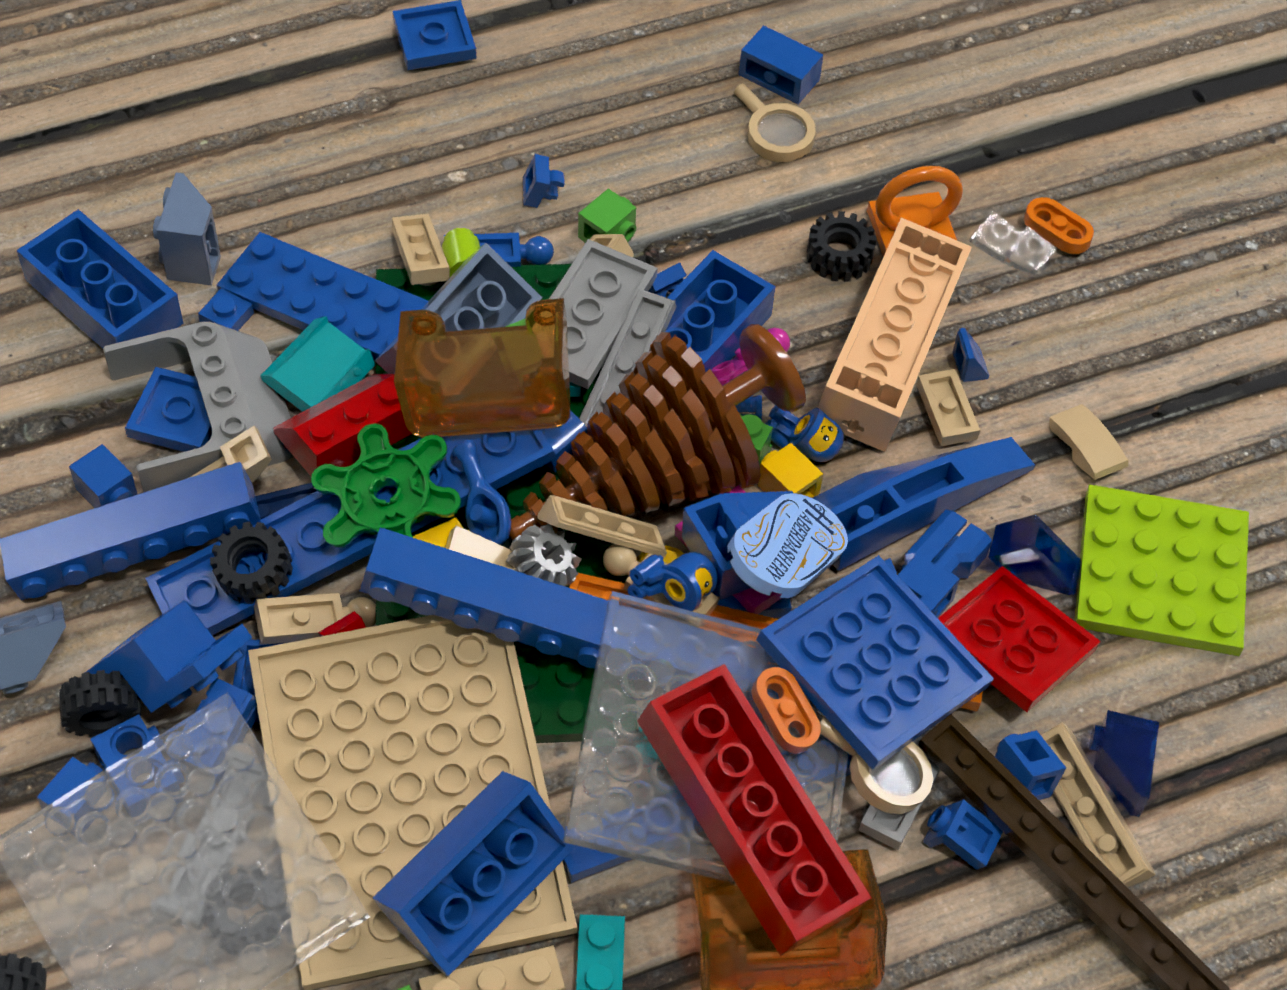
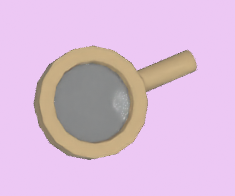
[734,84,816,162]
[820,716,933,814]

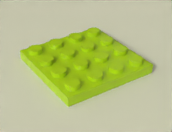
[1075,484,1249,657]

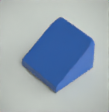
[952,328,989,382]

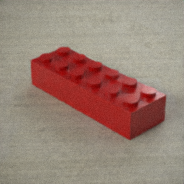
[637,664,872,956]

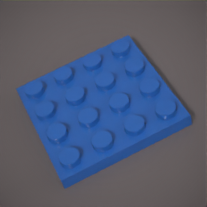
[756,555,994,770]

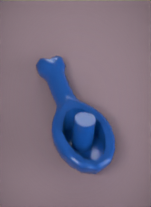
[453,439,511,546]

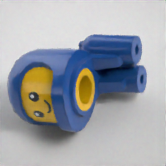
[765,406,844,462]
[628,552,717,612]

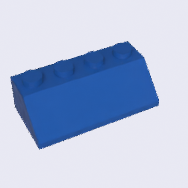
[373,771,577,976]

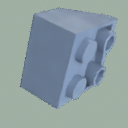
[153,173,221,286]

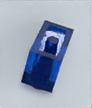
[988,515,1081,595]
[1089,710,1159,817]

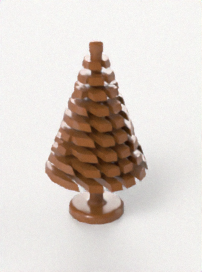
[509,324,806,541]

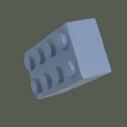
[375,243,542,416]

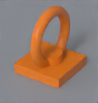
[867,166,963,257]

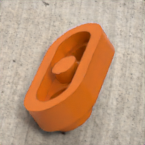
[1024,197,1094,254]
[752,667,821,753]

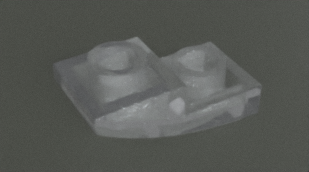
[969,211,1057,275]

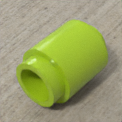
[442,228,481,277]

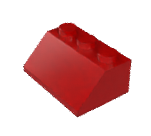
[273,374,420,476]

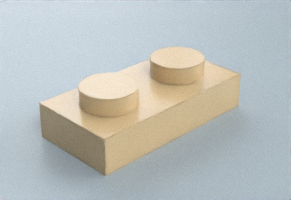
[916,369,980,446]

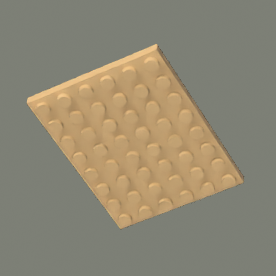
[248,615,577,990]

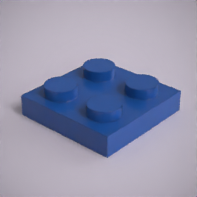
[393,0,477,70]
[125,367,212,452]

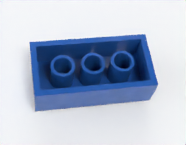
[16,209,183,349]
[665,250,776,372]

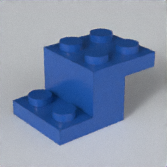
[84,599,252,712]

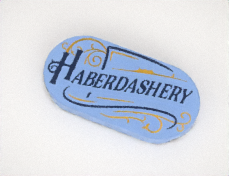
[728,493,848,598]

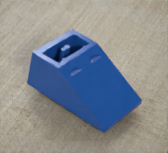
[682,491,793,600]

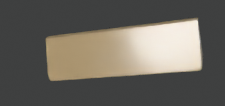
[1041,722,1156,887]

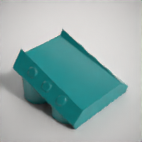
[260,316,375,412]

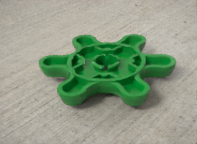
[311,423,461,548]

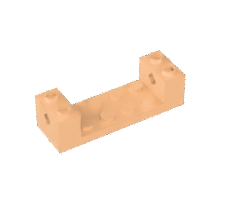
[817,218,972,452]

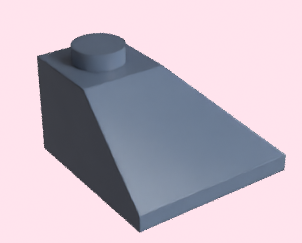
[0,601,66,694]

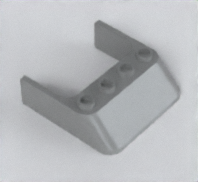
[103,322,293,493]

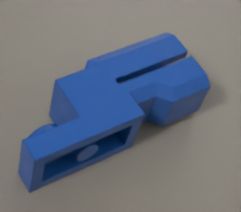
[898,509,992,618]

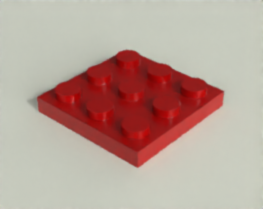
[938,566,1101,712]

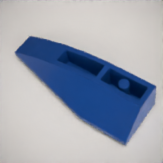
[813,437,1035,571]

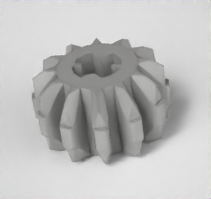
[506,524,582,587]

